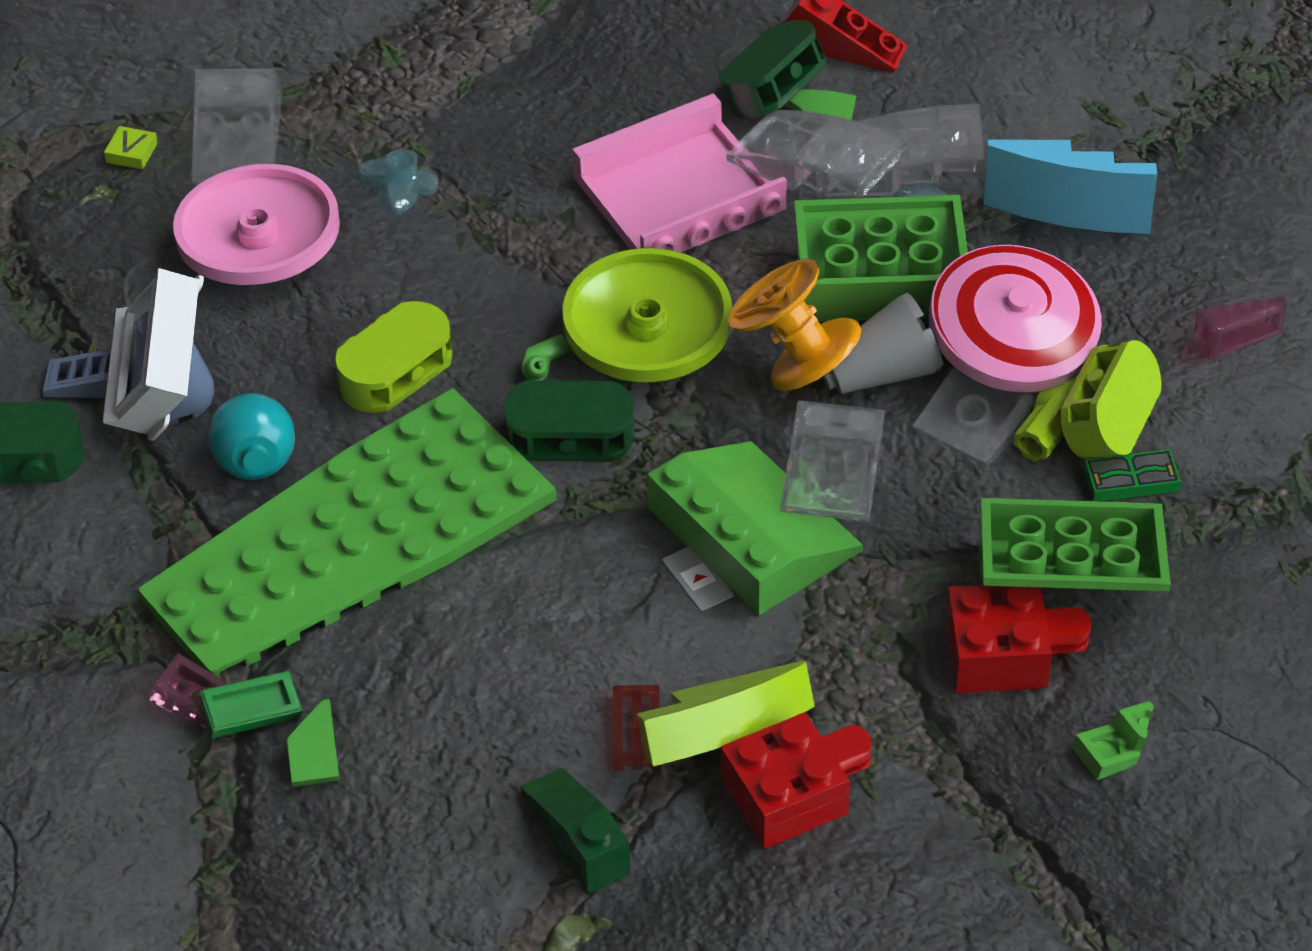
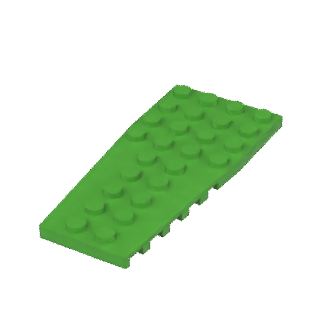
[139,388,557,682]

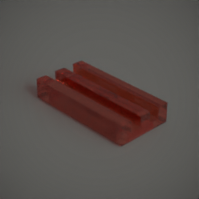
[613,685,661,770]

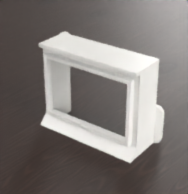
[103,268,204,441]

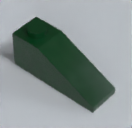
[520,767,630,894]

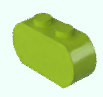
[336,301,452,413]
[1061,340,1161,459]

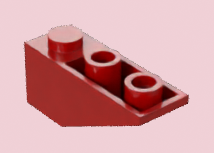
[782,0,908,73]

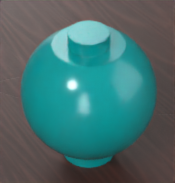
[208,393,295,480]

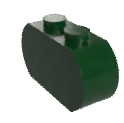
[719,20,827,118]
[503,380,635,462]
[0,401,85,483]

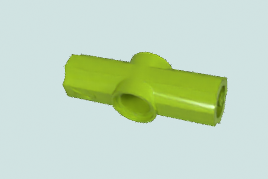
[1014,374,1079,462]

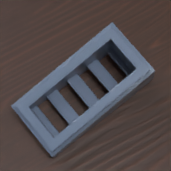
[43,349,133,398]

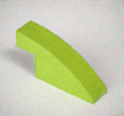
[636,660,815,766]

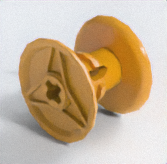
[727,259,862,391]

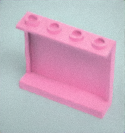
[573,93,787,253]

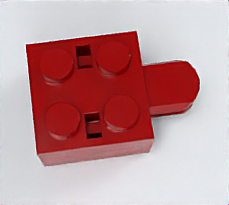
[946,585,1091,693]
[721,712,872,849]

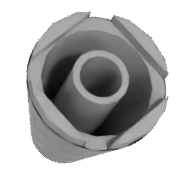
[822,293,943,394]

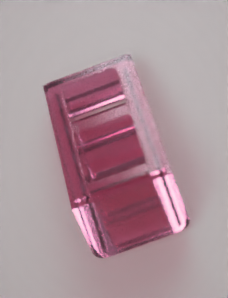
[1193,297,1287,360]
[150,653,234,738]

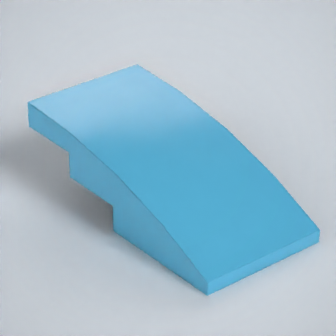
[983,139,1157,234]

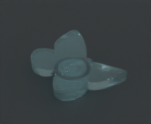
[358,149,438,215]

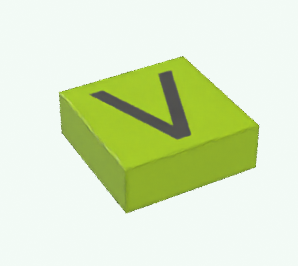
[104,126,158,170]

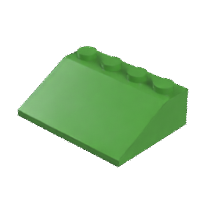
[794,195,968,322]
[647,441,863,616]
[978,498,1171,592]

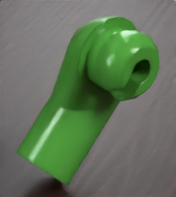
[521,334,569,380]

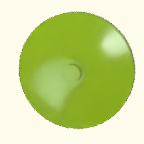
[563,248,732,382]

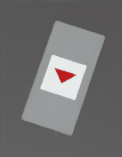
[662,547,734,611]

